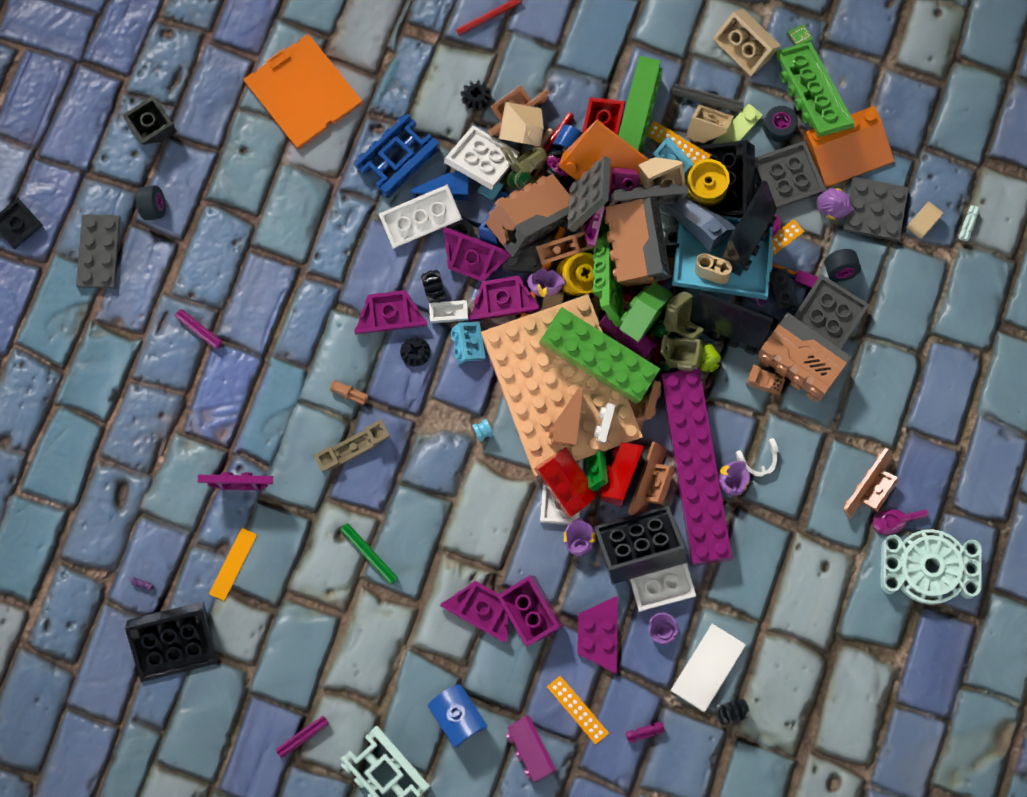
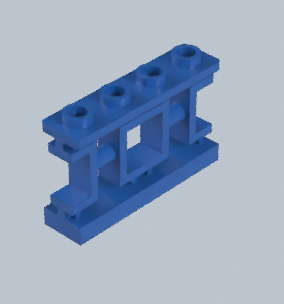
[355,114,440,199]

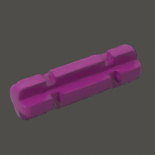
[626,722,665,743]

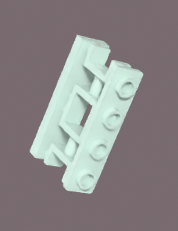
[341,726,430,797]

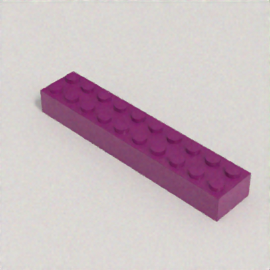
[660,368,732,566]

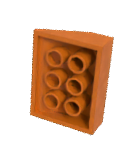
[803,106,894,188]
[558,120,649,188]

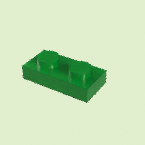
[585,450,608,492]

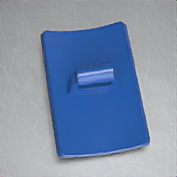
[428,684,487,748]

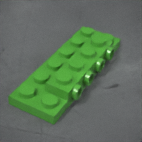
[776,42,854,137]
[593,212,623,327]

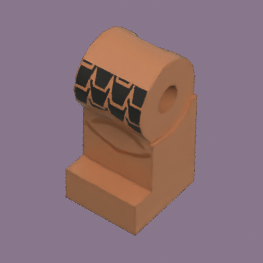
[746,364,785,395]

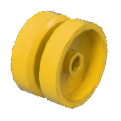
[687,159,730,207]
[556,252,594,296]

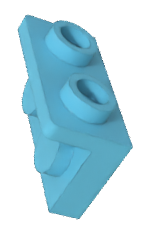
[653,137,694,178]
[451,322,486,364]

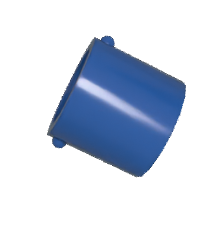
[553,125,583,151]

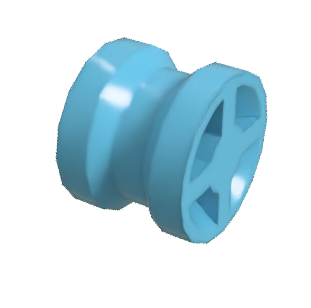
[472,419,494,442]

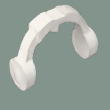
[735,438,779,477]

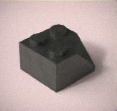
[122,95,177,145]

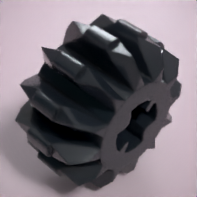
[461,80,492,112]
[421,270,446,303]
[715,698,750,725]

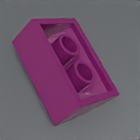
[497,575,565,647]
[506,715,556,783]

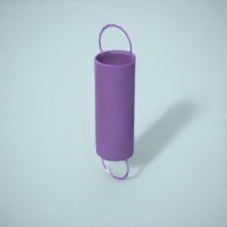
[128,577,157,591]

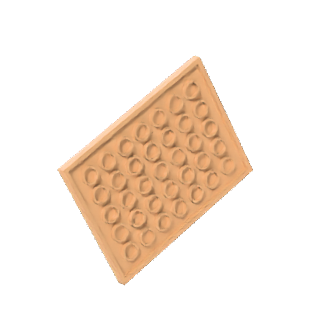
[480,294,643,477]

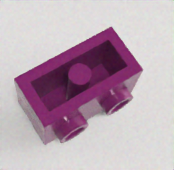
[608,168,640,198]

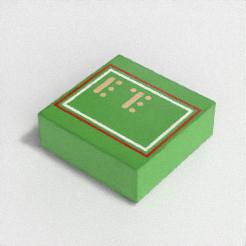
[787,24,813,46]

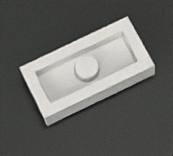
[429,300,468,323]
[594,403,615,445]

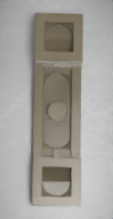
[314,419,390,472]

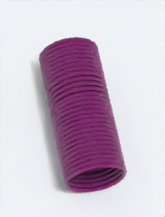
[599,314,657,359]

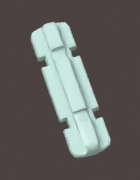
[959,205,980,241]

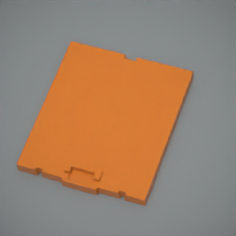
[243,33,363,150]

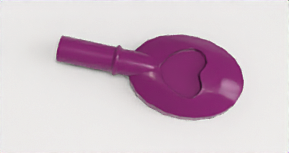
[873,509,928,535]

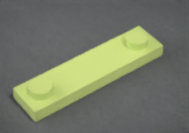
[712,104,763,144]

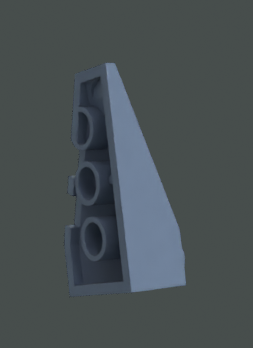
[663,196,735,252]

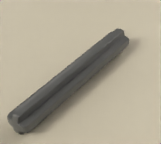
[672,84,744,112]

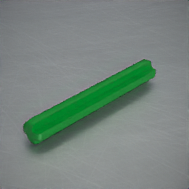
[341,523,398,585]

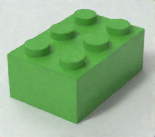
[619,282,673,342]

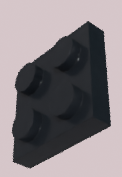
[0,197,43,250]

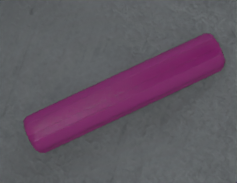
[175,309,223,349]
[276,716,329,758]

